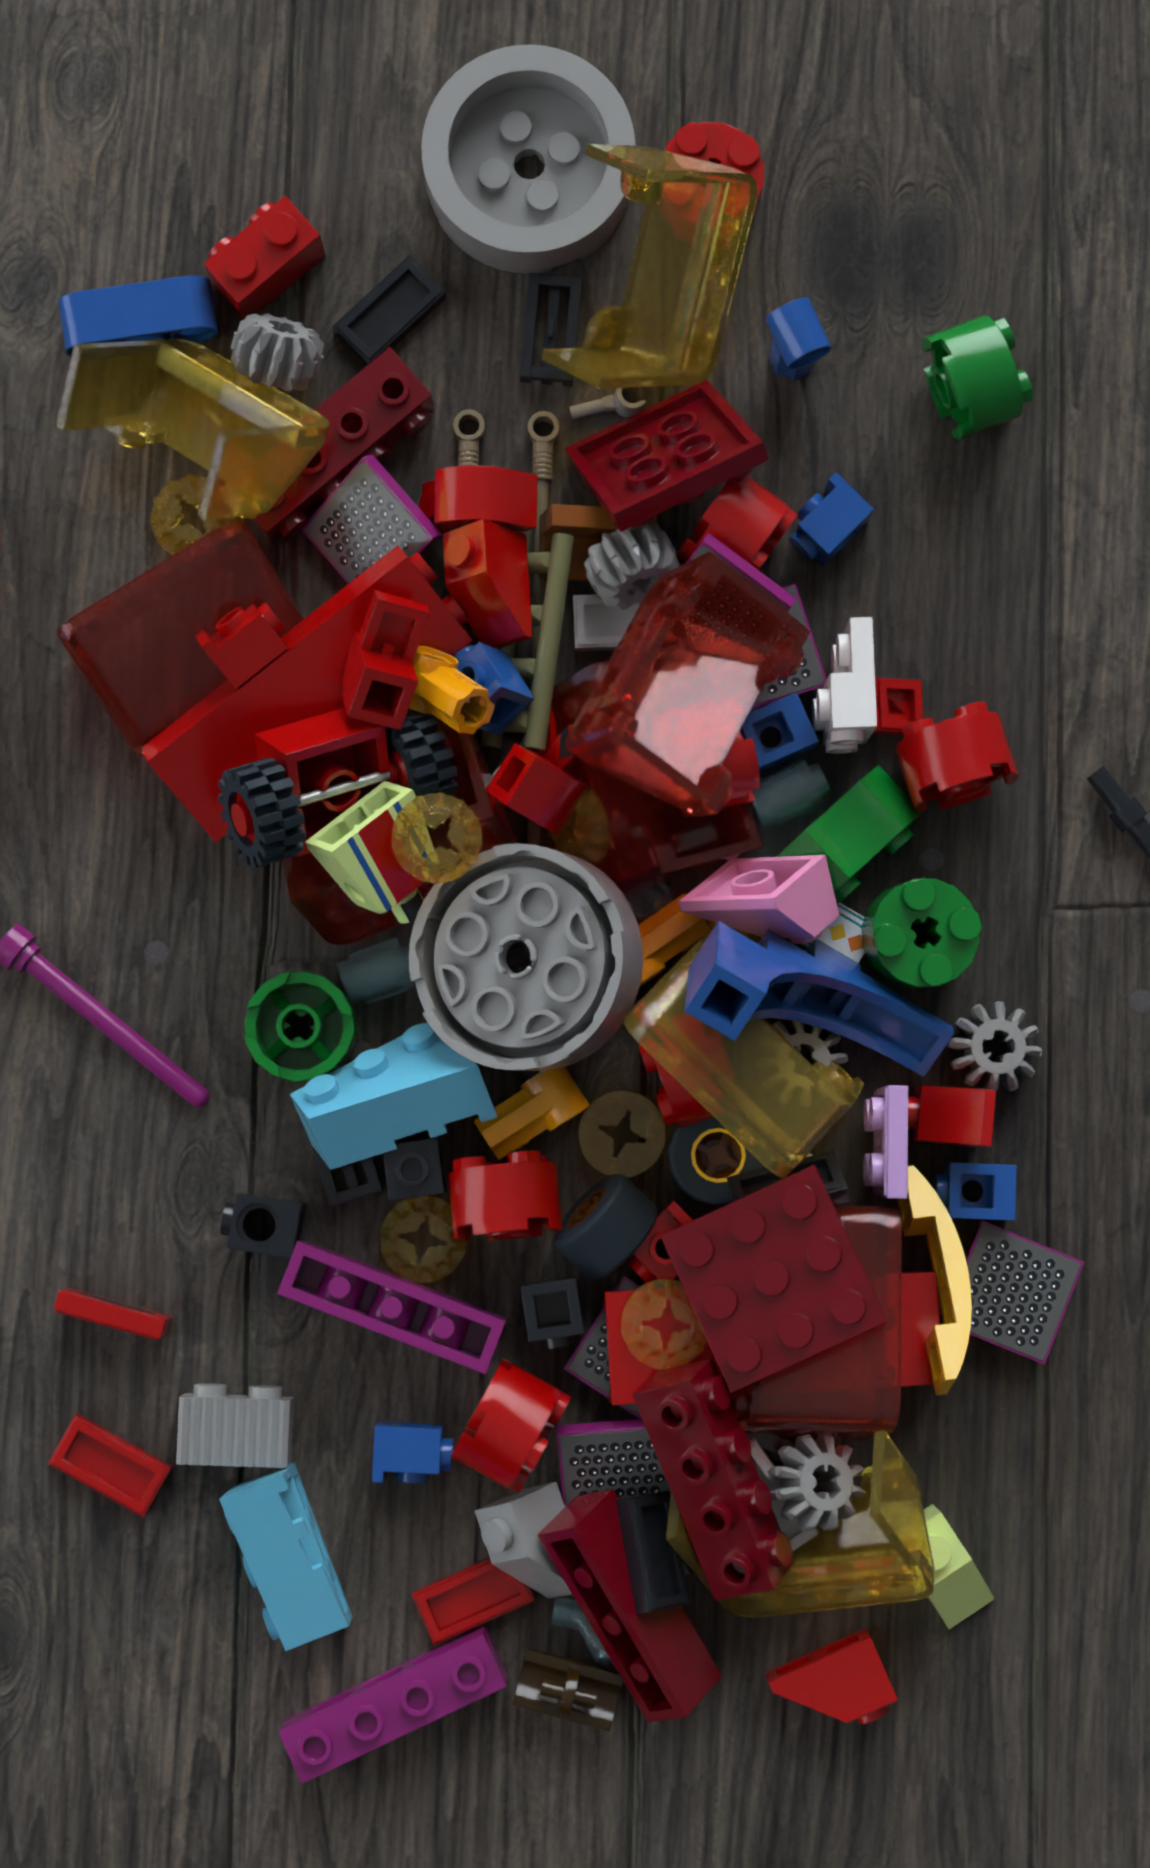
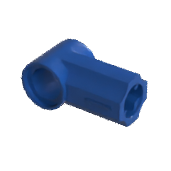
[765,297,832,382]

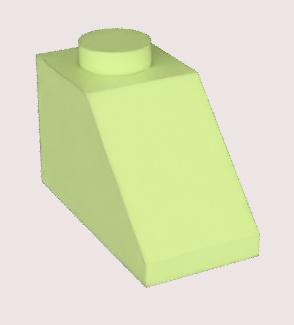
[887,1504,995,1629]

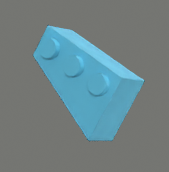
[290,1022,497,1170]
[219,1462,353,1651]

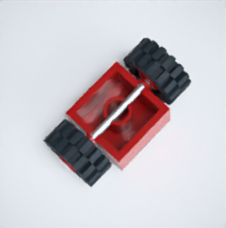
[218,707,458,868]

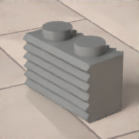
[176,1383,295,1468]

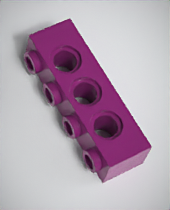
[277,1240,507,1374]
[278,1624,508,1784]

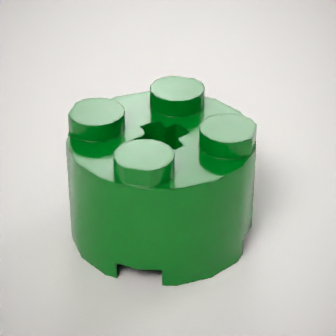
[920,315,1033,440]
[861,878,982,989]
[244,972,359,1083]

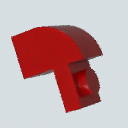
[419,465,538,539]
[342,590,430,730]
[486,743,588,835]

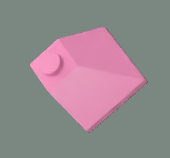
[678,855,840,944]

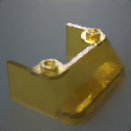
[541,144,758,389]
[56,339,329,521]
[623,931,865,1178]
[666,1431,935,1618]

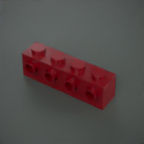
[225,347,434,544]
[632,1358,794,1601]
[537,1489,722,1722]

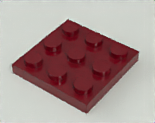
[564,380,769,532]
[661,1165,888,1393]

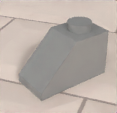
[474,1482,572,1599]

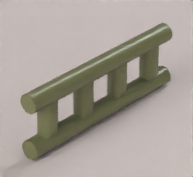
[480,533,574,751]

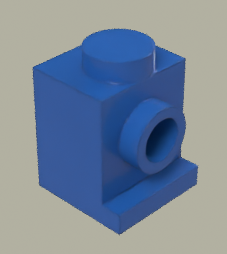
[788,472,874,566]
[454,642,534,735]
[736,692,819,773]
[933,1162,1017,1220]
[372,1421,453,1483]

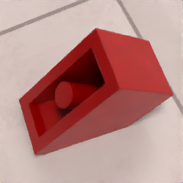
[443,519,532,649]
[908,1085,996,1148]
[764,1628,898,1724]

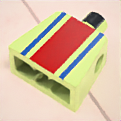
[305,781,439,923]

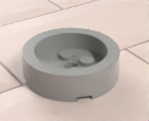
[421,45,636,274]
[409,843,643,1071]

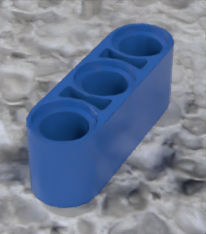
[59,275,218,358]

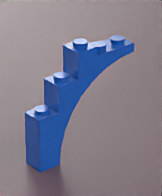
[684,921,954,1077]

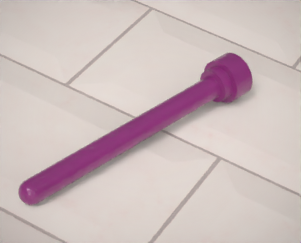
[0,923,210,1108]

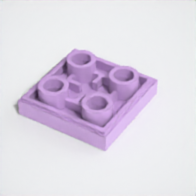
[863,1085,908,1199]

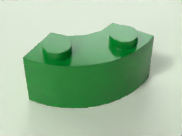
[777,765,922,905]

